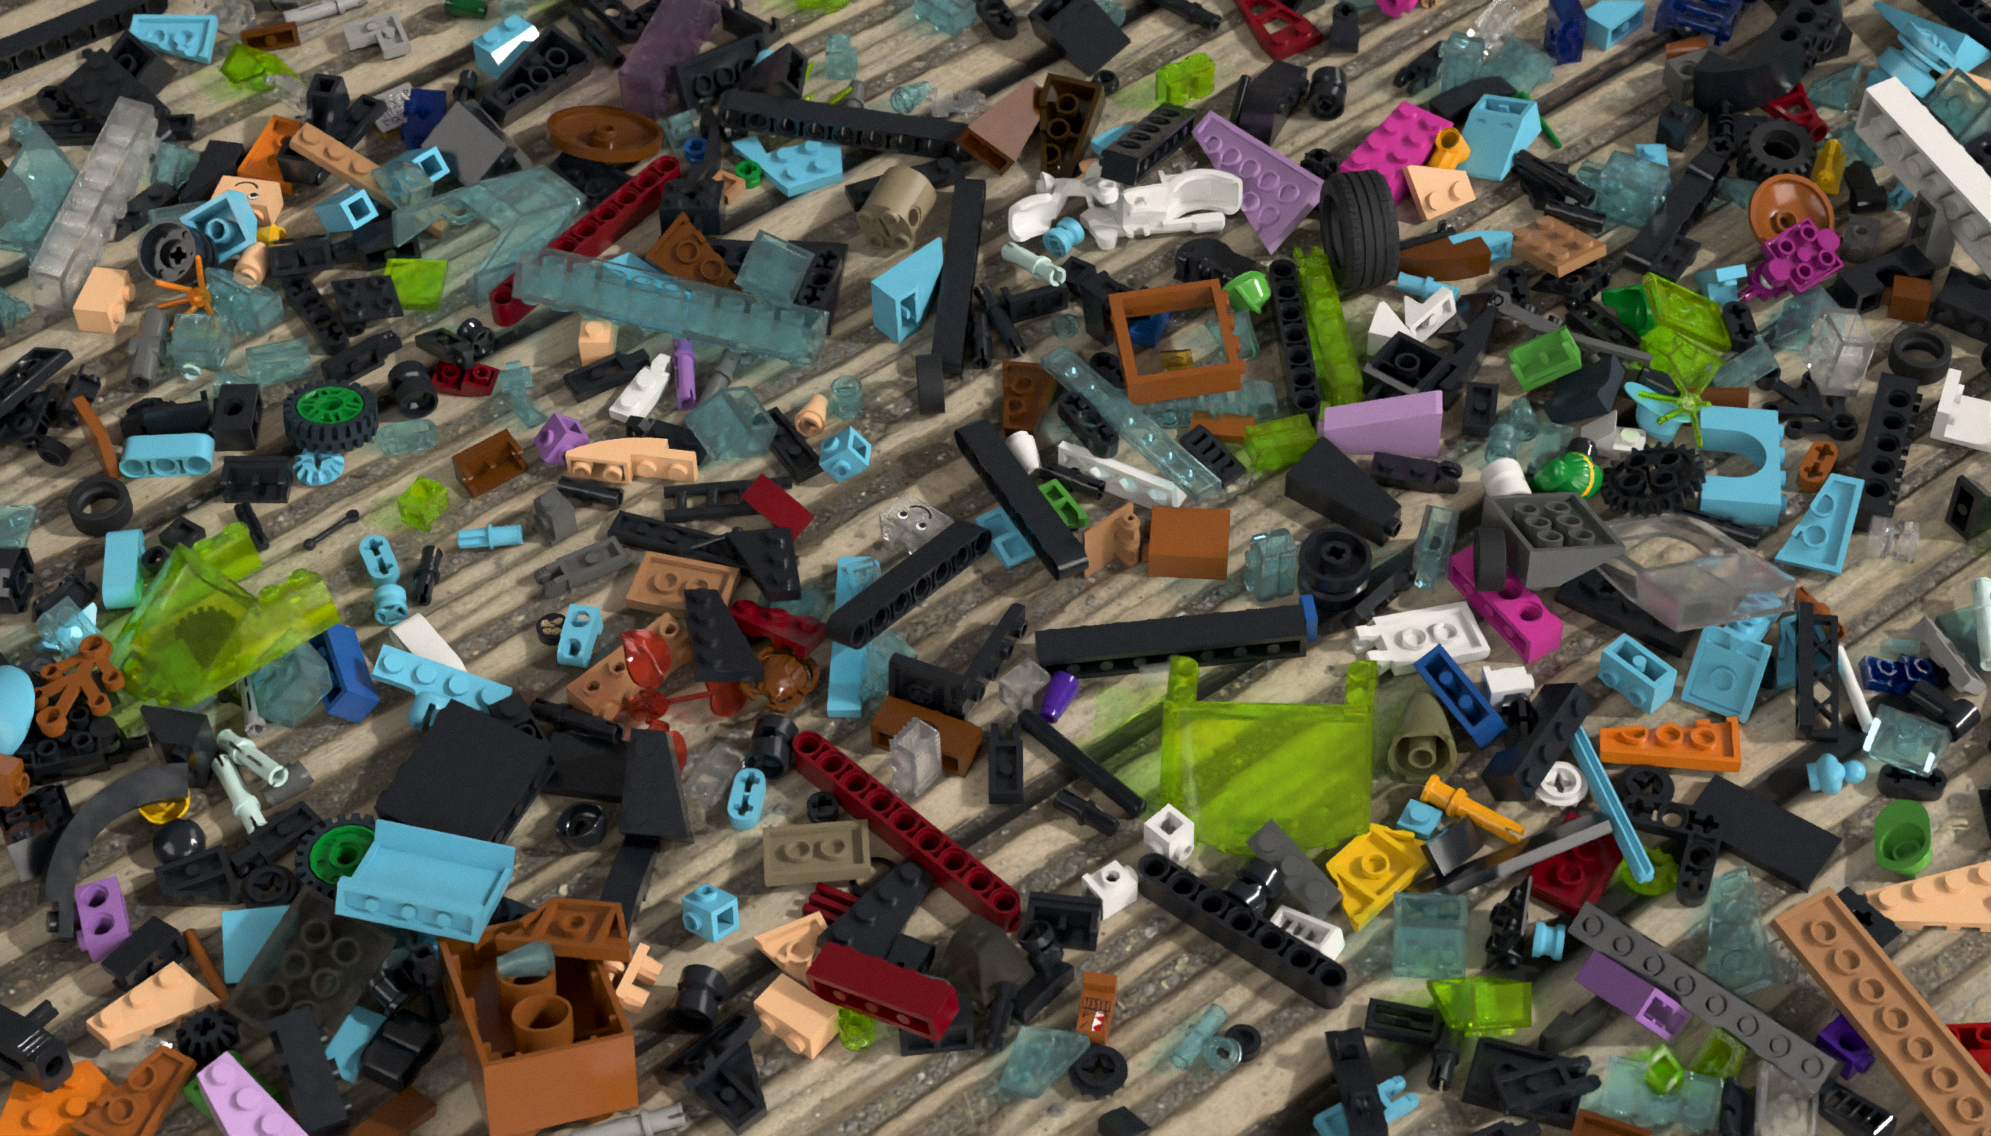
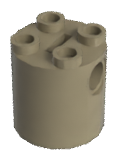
[856,166,936,250]

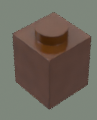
[1883,275,1932,324]

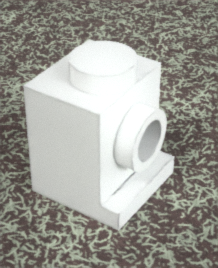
[1480,666,1535,713]
[1082,860,1139,921]

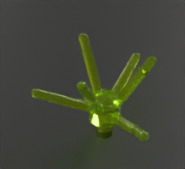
[1638,363,1721,449]

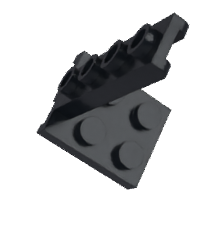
[888,603,1028,721]

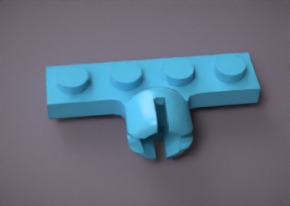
[371,644,513,731]

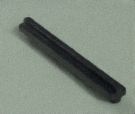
[1017,708,1147,818]

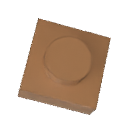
[712,169,746,205]

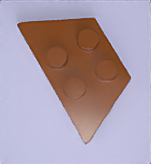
[495,897,632,963]

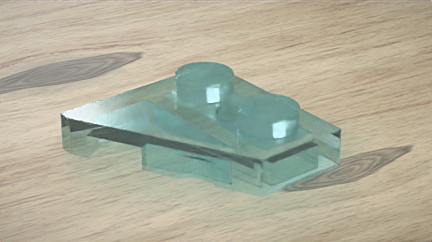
[999,1026,1091,1100]

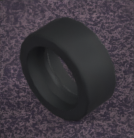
[1888,327,1952,385]
[915,354,945,415]
[68,476,133,537]
[1473,528,1506,592]

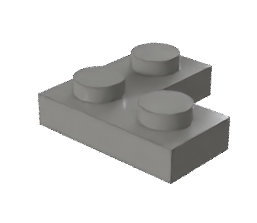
[341,11,412,60]

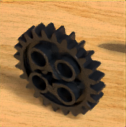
[1600,442,1707,518]

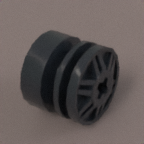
[137,220,219,288]

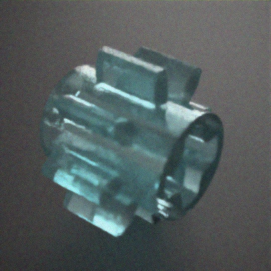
[499,360,534,399]

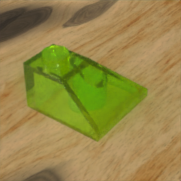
[219,42,307,91]
[1637,324,1727,395]

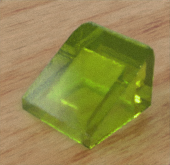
[1628,1044,1686,1097]

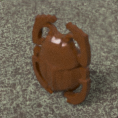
[738,645,820,715]

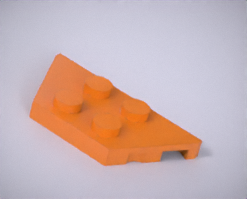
[0,1059,117,1136]

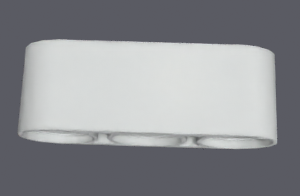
[388,613,467,672]

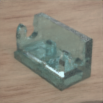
[1704,334,1780,388]

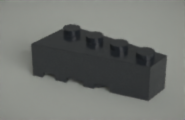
[480,23,596,129]

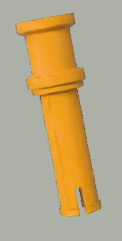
[1420,774,1526,845]

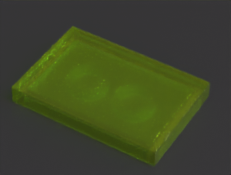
[1641,272,1732,353]

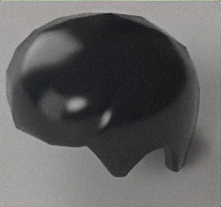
[554,801,608,851]
[152,818,208,865]

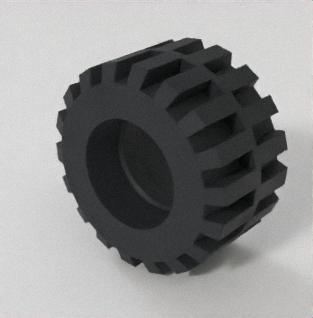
[1736,118,1818,192]

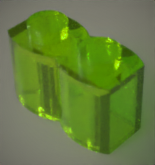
[1155,53,1215,107]

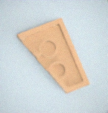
[753,911,843,1010]
[86,961,221,1051]

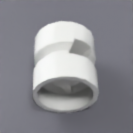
[1480,458,1532,496]

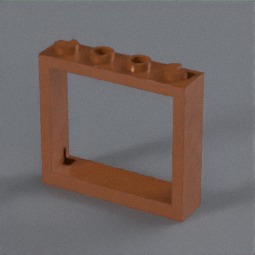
[1108,278,1246,406]

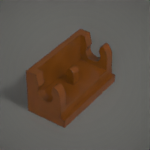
[452,429,528,499]

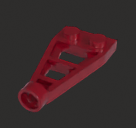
[1233,0,1323,61]
[1759,81,1829,143]

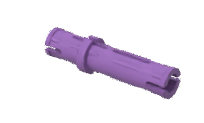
[671,330,697,411]

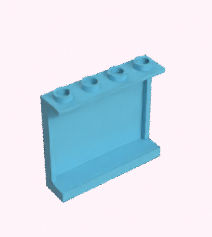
[335,819,516,943]

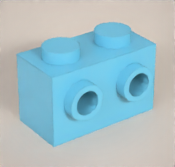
[1597,633,1677,715]

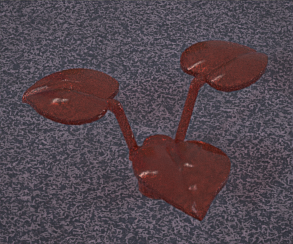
[619,630,747,773]

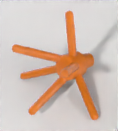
[155,255,223,336]

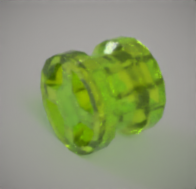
[838,1008,876,1052]

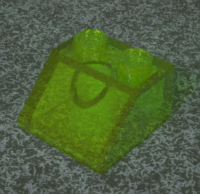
[1426,975,1532,1038]

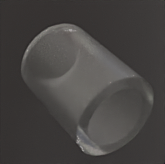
[1139,661,1173,689]

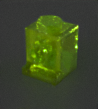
[397,476,450,533]

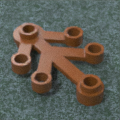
[34,634,125,738]

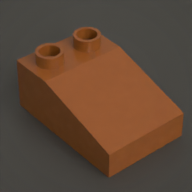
[437,919,639,1136]

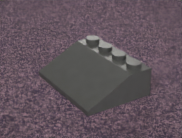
[1481,492,1626,591]

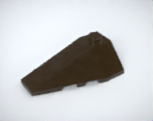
[1039,72,1106,178]

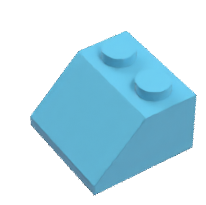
[472,14,539,80]
[180,190,257,265]

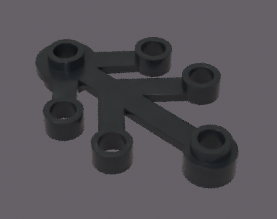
[1754,362,1858,441]

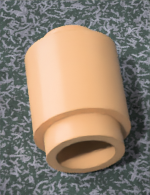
[234,242,270,286]

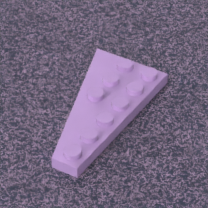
[1191,110,1324,255]

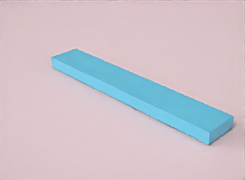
[827,556,872,718]

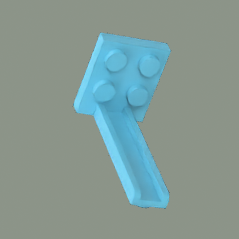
[1680,588,1787,723]

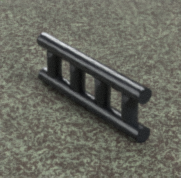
[664,476,792,522]

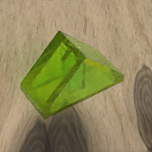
[1674,1025,1747,1109]

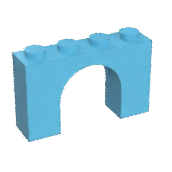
[313,146,450,233]
[1696,405,1787,527]

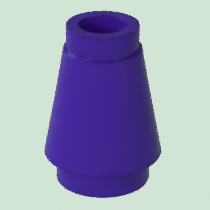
[1038,671,1079,724]

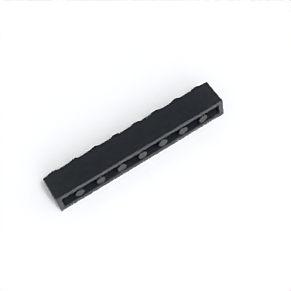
[1035,604,1308,683]

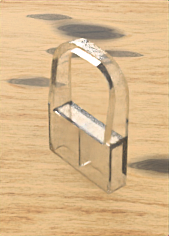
[1595,514,1796,632]

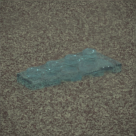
[1706,865,1779,996]

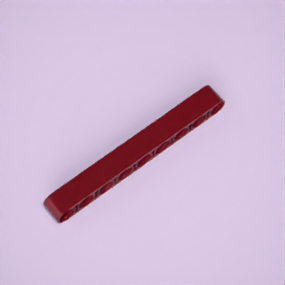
[489,155,681,327]
[792,731,1021,934]

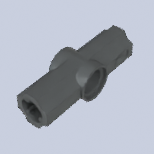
[126,308,169,393]

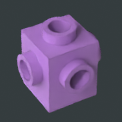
[533,412,590,467]

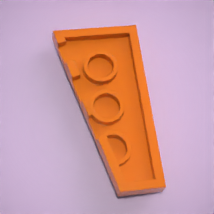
[1598,716,1741,773]

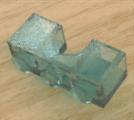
[1600,1054,1723,1133]

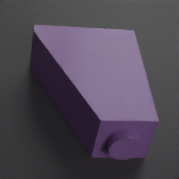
[1574,950,1693,1045]

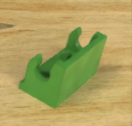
[1508,325,1582,392]

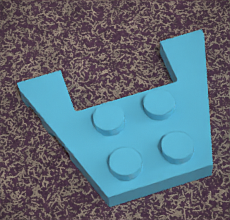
[731,135,843,197]

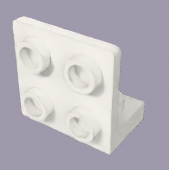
[1930,368,1991,453]

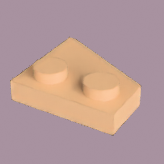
[1402,165,1476,221]

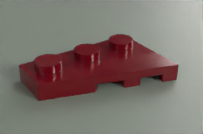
[728,600,827,659]

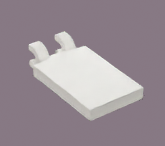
[1351,601,1490,679]

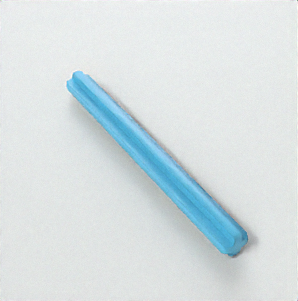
[1568,726,1655,884]

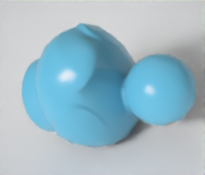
[1807,753,1866,795]

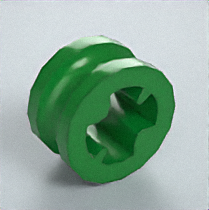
[735,160,762,189]

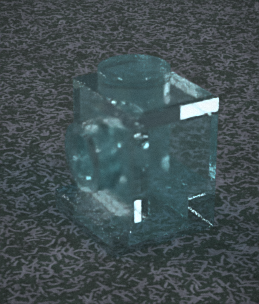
[825,34,858,80]

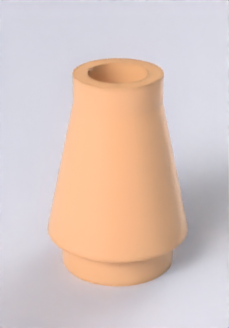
[795,394,828,438]

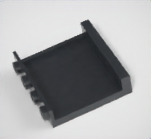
[373,698,560,845]

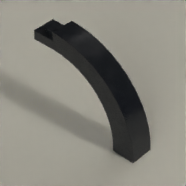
[37,763,188,942]

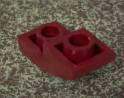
[431,360,500,397]
[741,473,814,541]

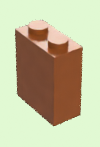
[1142,506,1231,580]

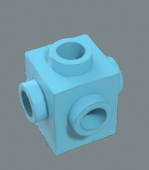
[819,426,871,483]
[681,883,740,943]

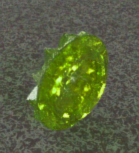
[1621,844,1679,896]

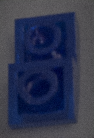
[1858,654,1938,693]

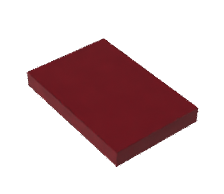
[1523,811,1625,918]

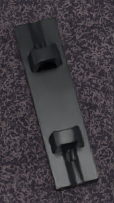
[1325,1027,1389,1136]

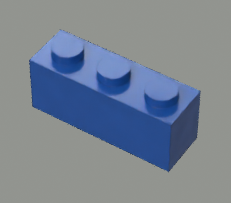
[303,619,379,723]
[1413,644,1509,751]

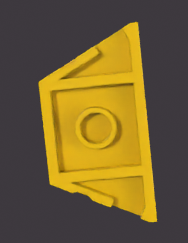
[1325,823,1430,933]

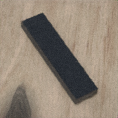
[313,93,388,186]

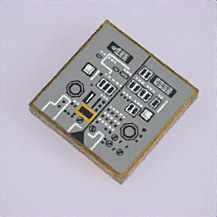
[372,81,436,141]

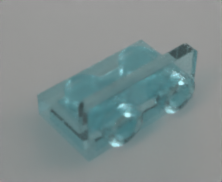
[246,336,314,387]
[35,595,113,669]

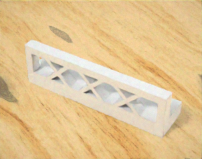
[1058,441,1187,509]

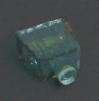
[171,313,239,380]
[1413,505,1459,590]

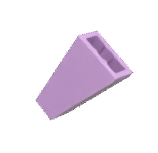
[1317,390,1443,458]

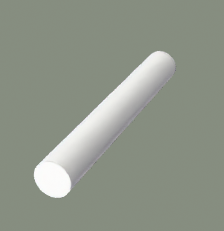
[1838,645,1876,733]

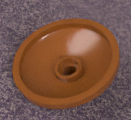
[1748,174,1835,246]

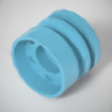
[1876,21,1958,98]

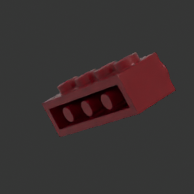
[806,941,960,1042]

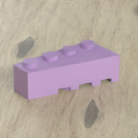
[197,1051,308,1136]

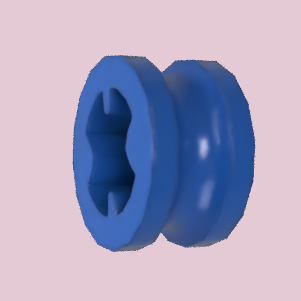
[684,137,707,164]

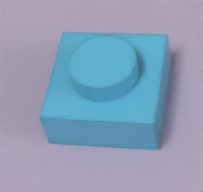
[1396,799,1443,841]

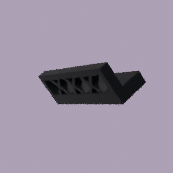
[1795,602,1839,742]

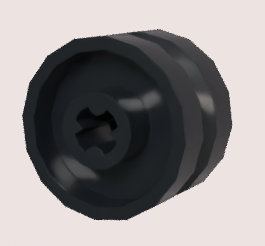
[1297,527,1372,612]

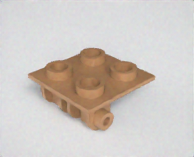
[1082,501,1140,579]

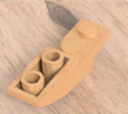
[565,438,698,485]

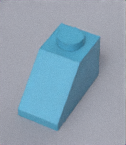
[1580,0,1646,51]

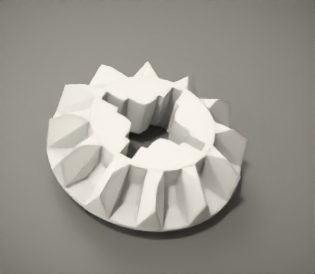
[1535,761,1588,811]

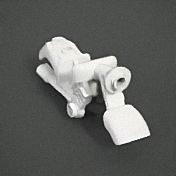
[1008,160,1243,250]

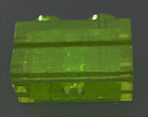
[1244,413,1318,472]

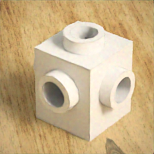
[1144,803,1194,863]

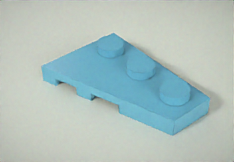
[130,14,219,65]
[1774,473,1865,577]

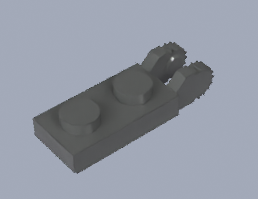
[534,536,630,599]

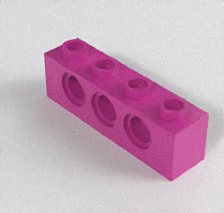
[1447,545,1563,664]

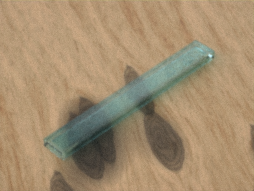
[1040,345,1222,503]

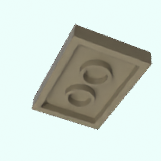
[763,819,872,887]

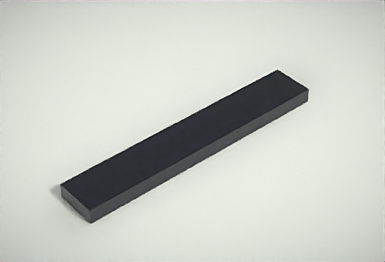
[18,114,196,148]
[607,510,800,578]
[1404,811,1613,909]

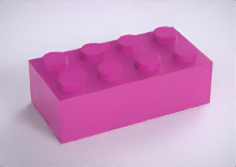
[1340,101,1454,208]

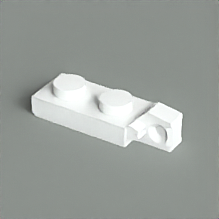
[609,353,673,423]

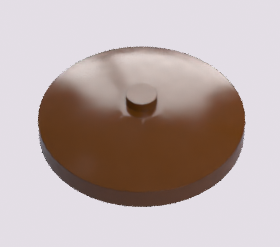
[546,105,664,163]

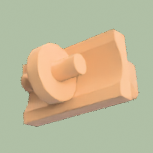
[602,942,663,1014]

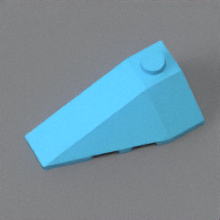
[1872,1,1991,73]

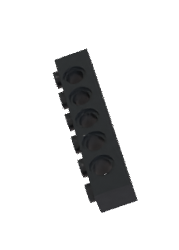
[1099,102,1197,186]
[1853,372,1923,536]

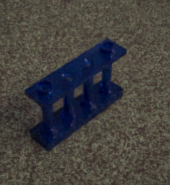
[1653,0,1757,48]

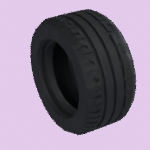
[1319,169,1400,290]

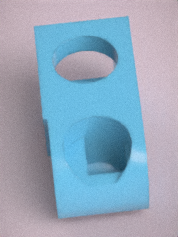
[557,604,604,668]

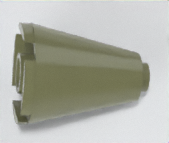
[1387,692,1457,785]

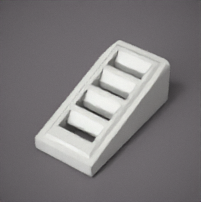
[1269,905,1345,960]

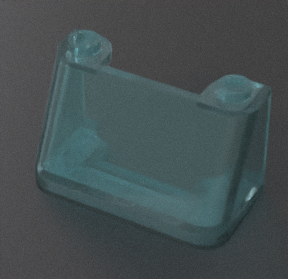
[0,117,83,254]

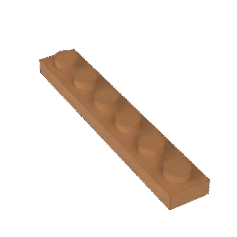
[289,122,457,239]

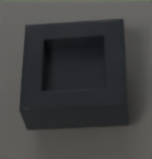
[158,515,207,557]

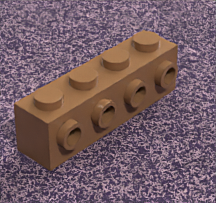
[565,612,692,721]

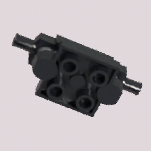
[15,704,150,786]

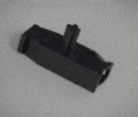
[0,999,74,1093]

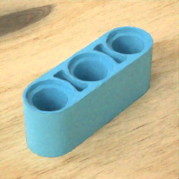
[119,433,215,478]
[102,529,145,610]

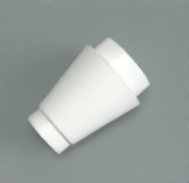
[1005,431,1042,479]

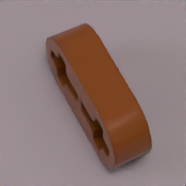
[1796,441,1839,493]

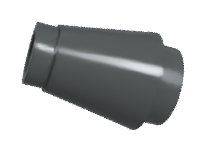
[260,760,314,808]

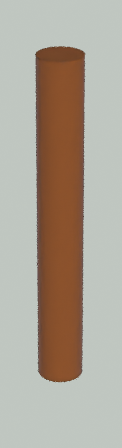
[182,928,238,1014]

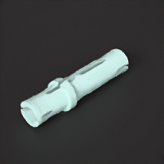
[1001,242,1066,286]
[1970,577,1991,671]
[216,729,288,787]
[211,754,268,835]

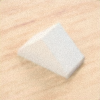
[1367,301,1417,356]

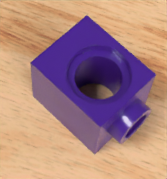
[1815,1013,1876,1082]

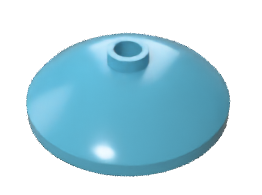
[0,665,35,756]

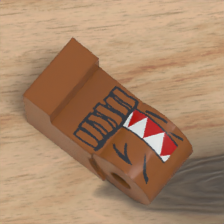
[1076,971,1118,1045]

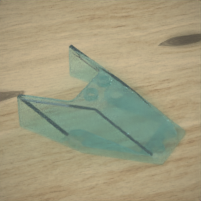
[392,165,586,309]

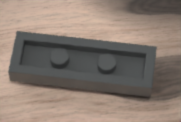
[1245,818,1344,920]

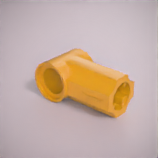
[1426,127,1470,170]

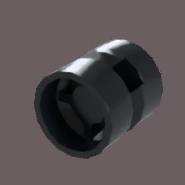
[1307,66,1348,121]
[387,360,439,419]
[744,714,799,780]
[1221,857,1284,915]
[667,964,727,1034]

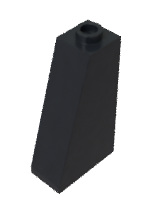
[1284,436,1403,547]

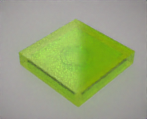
[384,258,449,311]

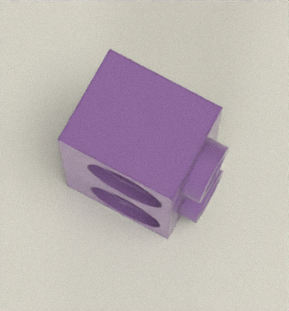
[73,876,132,963]

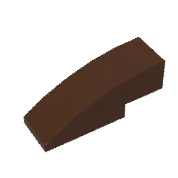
[1394,236,1492,282]

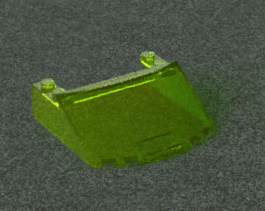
[109,521,341,707]
[1159,656,1379,857]

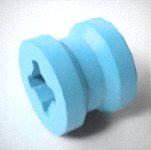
[373,584,408,626]
[1531,921,1565,961]

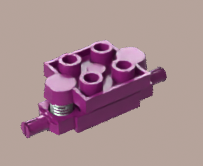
[1737,216,1845,303]

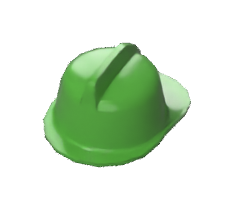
[1221,271,1272,317]
[1874,800,1933,880]

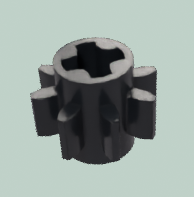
[1300,148,1337,181]

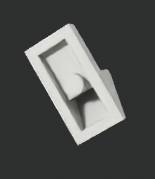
[1404,286,1457,343]
[1580,410,1646,459]

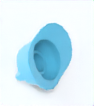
[1624,382,1694,443]

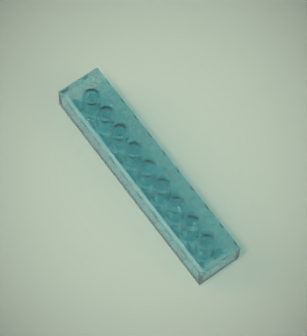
[512,244,830,367]

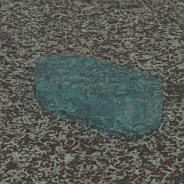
[376,419,438,455]

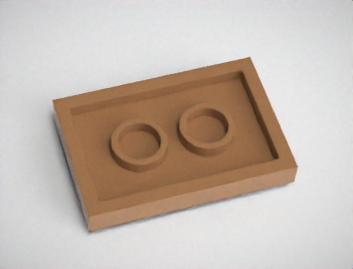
[1511,215,1607,278]
[625,551,741,619]

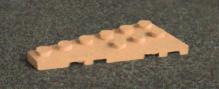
[1863,860,1991,932]

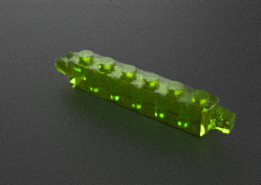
[1293,246,1363,407]

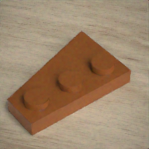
[70,1044,197,1136]

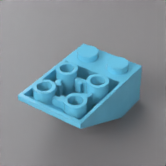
[1455,94,1542,181]
[871,237,943,344]

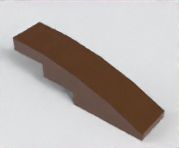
[347,1086,437,1136]

